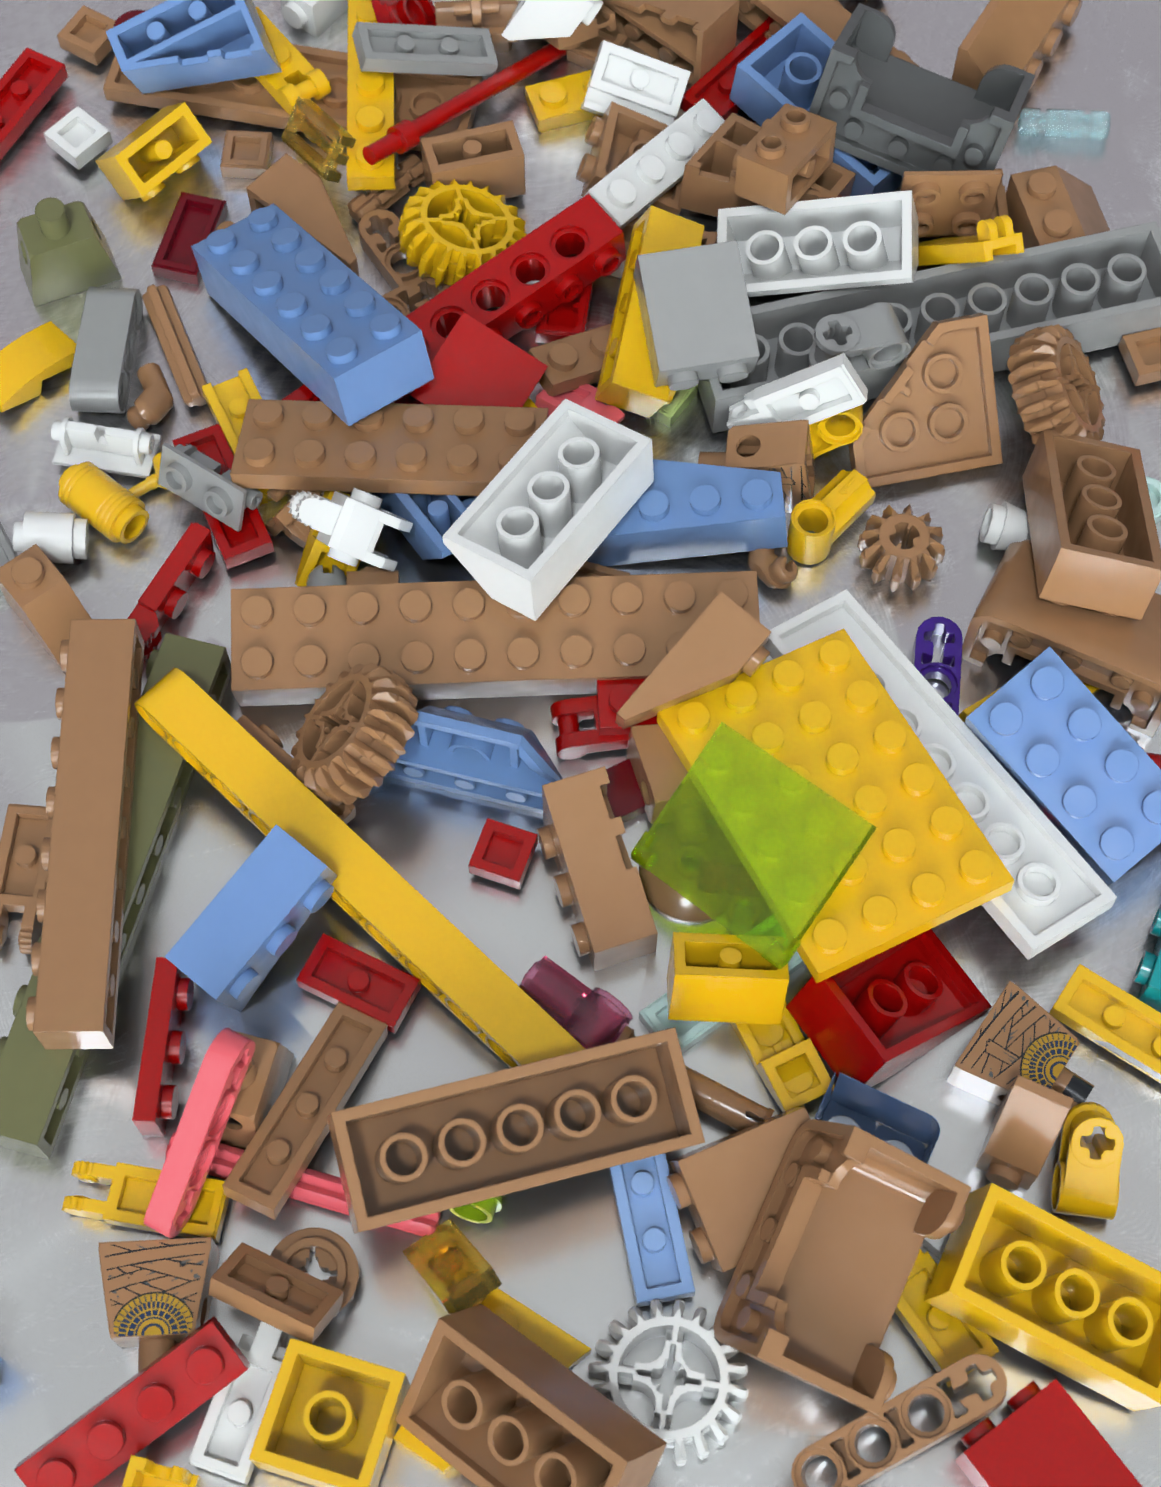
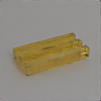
[281,96,356,183]

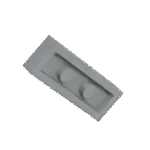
[352,22,498,77]

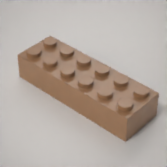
[327,1027,705,1234]

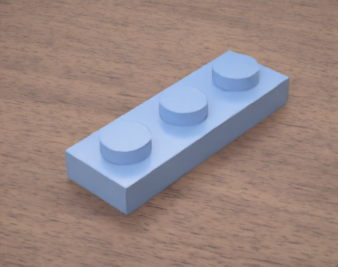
[609,1153,695,1308]

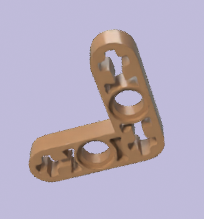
[358,209,449,316]

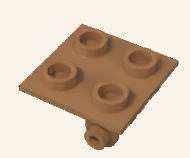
[900,170,1002,237]

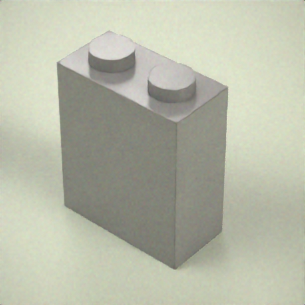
[633,240,760,391]

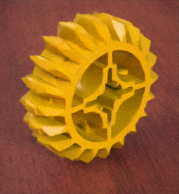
[398,179,527,287]

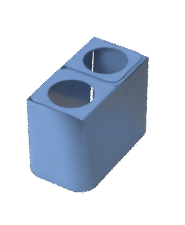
[815,1072,940,1164]

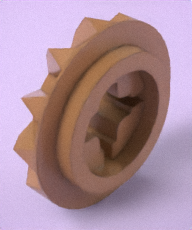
[270,1227,360,1317]

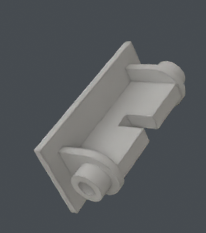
[158,442,263,532]

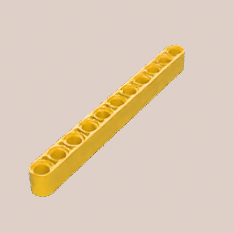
[134,667,585,1068]

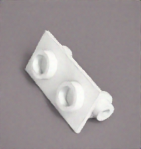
[51,417,162,478]

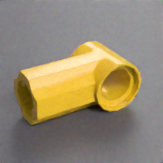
[786,469,876,565]

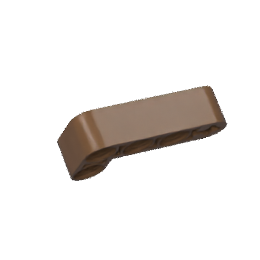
[791,1354,1007,1487]

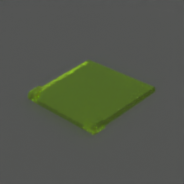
[631,722,877,969]

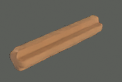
[142,284,208,407]

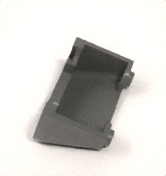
[809,3,1035,176]

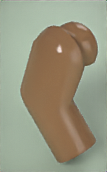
[127,363,173,430]
[747,548,798,590]

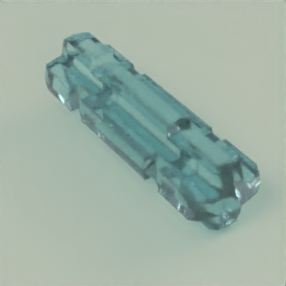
[1018,108,1111,140]

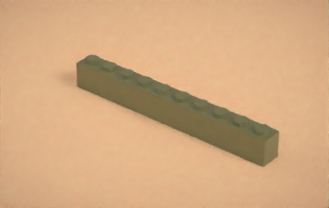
[0,633,231,1160]

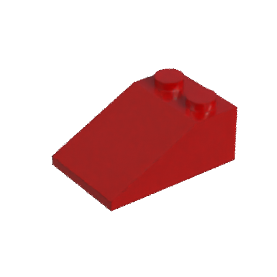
[786,929,992,1087]

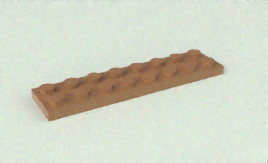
[103,44,483,151]

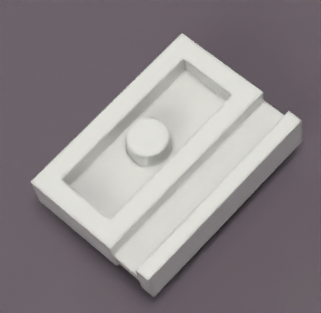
[580,40,690,125]

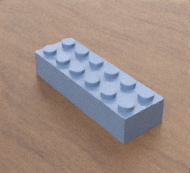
[191,203,435,426]

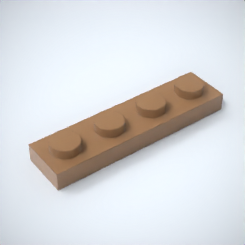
[222,1002,388,1220]

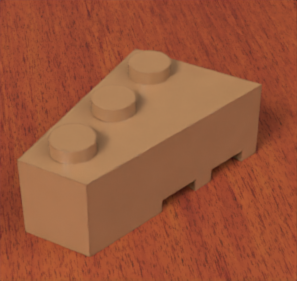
[602,0,740,89]
[678,113,856,217]
[536,766,658,971]

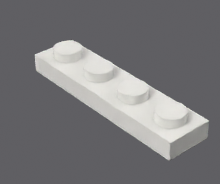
[585,98,725,230]

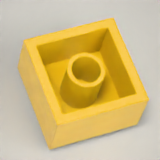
[249,1338,410,1487]

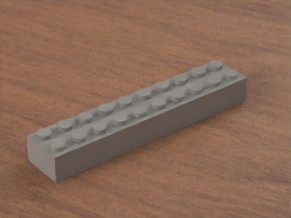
[698,221,1161,433]

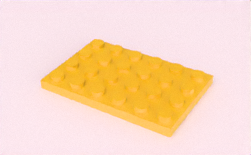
[657,628,1015,983]

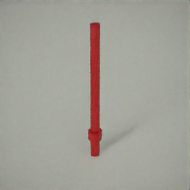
[362,43,567,165]

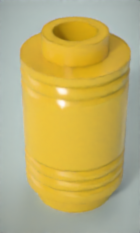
[58,461,149,544]

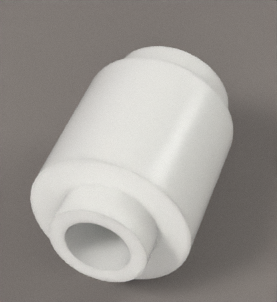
[13,511,89,564]

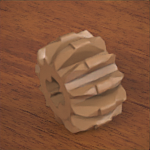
[857,504,945,593]

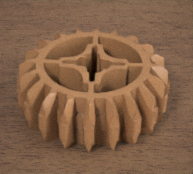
[1007,324,1106,445]
[291,662,419,806]

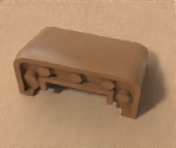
[962,540,1161,738]
[714,1119,972,1416]

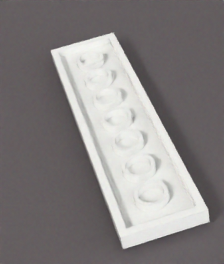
[764,589,1117,960]

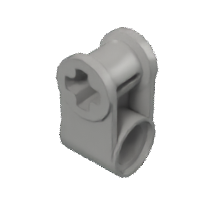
[808,302,911,374]

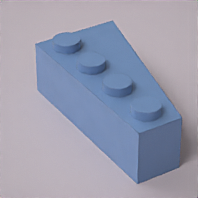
[587,459,788,567]

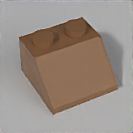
[1006,165,1110,249]

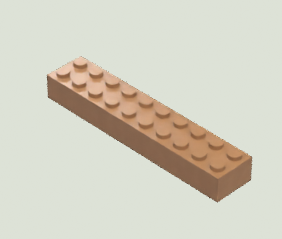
[231,571,760,707]

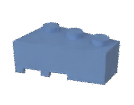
[106,0,282,94]
[165,824,338,1012]

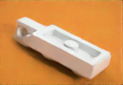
[727,353,868,429]
[188,1321,288,1485]

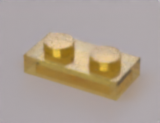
[402,1219,502,1315]

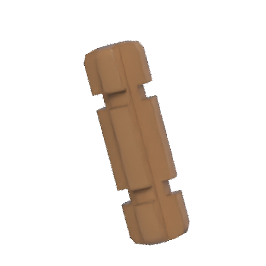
[347,154,424,224]

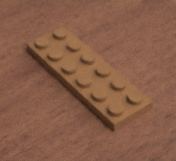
[230,399,549,496]

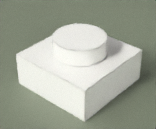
[44,106,113,170]

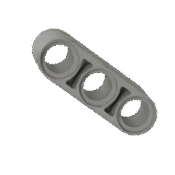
[69,286,143,414]

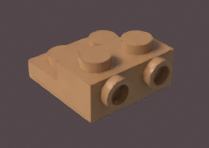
[576,102,683,215]

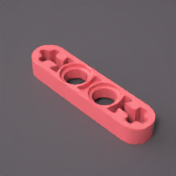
[144,1027,255,1239]

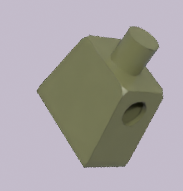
[16,197,121,307]

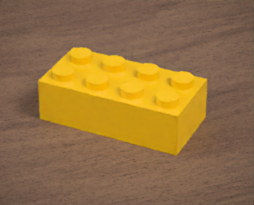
[924,1183,1161,1411]

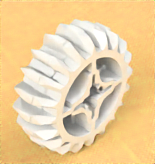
[588,1299,749,1466]

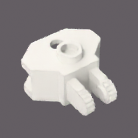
[287,488,413,572]

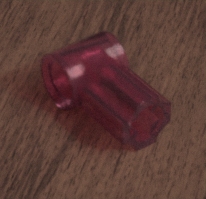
[519,956,633,1049]

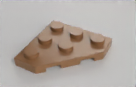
[848,313,1003,488]

